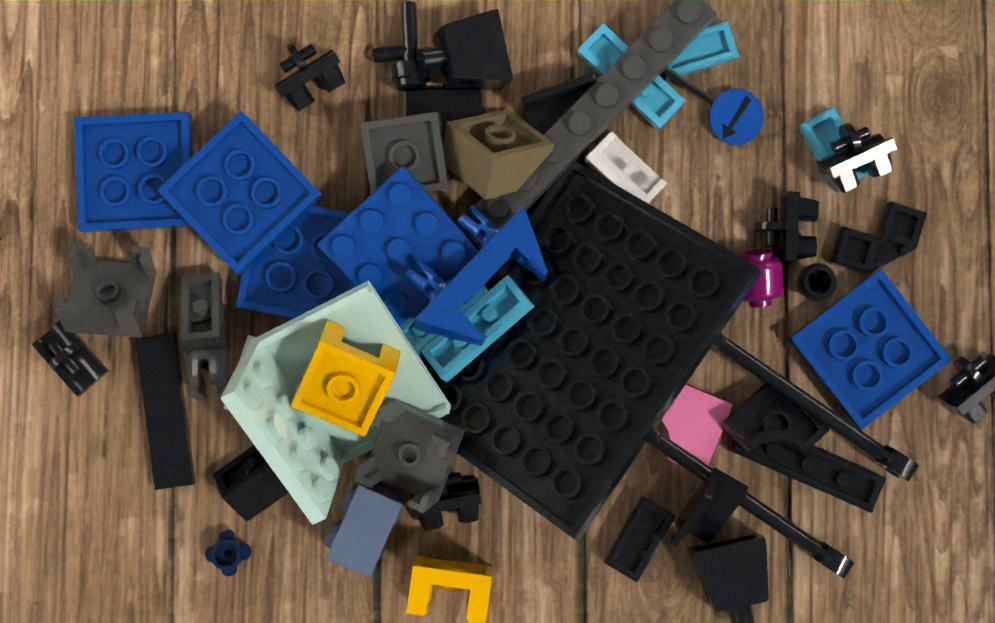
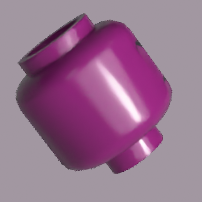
[741,249,784,308]

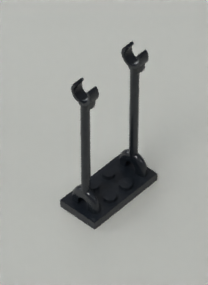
[647,332,919,579]

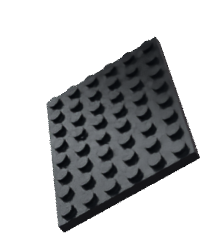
[426,162,762,541]

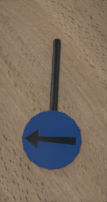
[662,67,764,145]

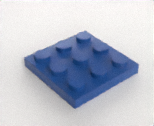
[157,110,323,275]
[74,112,193,233]
[317,165,480,326]
[236,206,356,319]
[788,269,952,430]

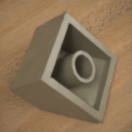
[443,109,554,199]

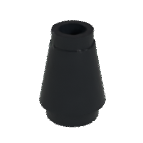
[796,263,837,302]

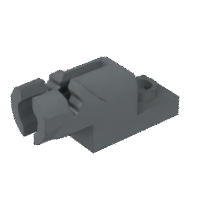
[180,272,229,400]

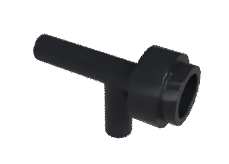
[372,1,430,92]

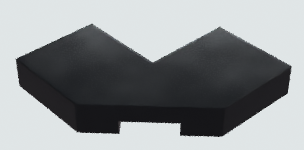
[830,202,927,275]

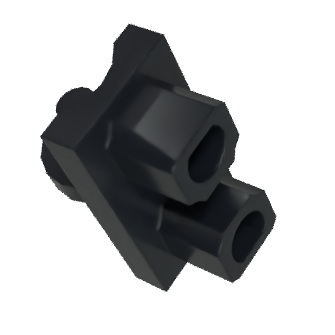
[275,42,345,111]
[816,123,897,193]
[755,191,819,264]
[32,320,109,396]
[938,354,995,424]
[411,472,482,531]

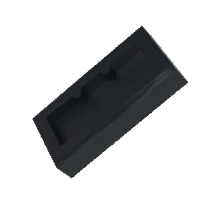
[603,495,676,582]

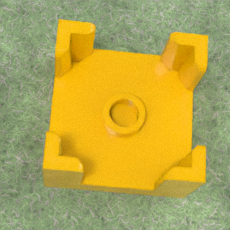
[291,320,401,437]
[406,555,493,623]

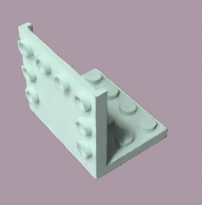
[220,280,451,525]

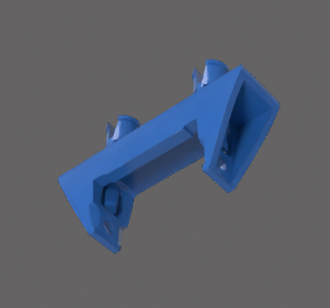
[404,205,548,346]

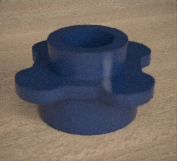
[205,530,252,576]

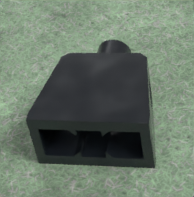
[417,9,513,90]
[687,533,769,623]

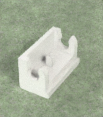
[584,131,668,204]

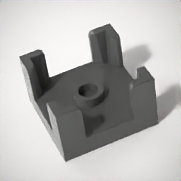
[360,111,451,194]
[54,242,157,337]
[353,399,465,514]

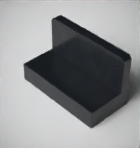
[521,73,597,135]
[212,445,289,521]
[669,467,749,547]

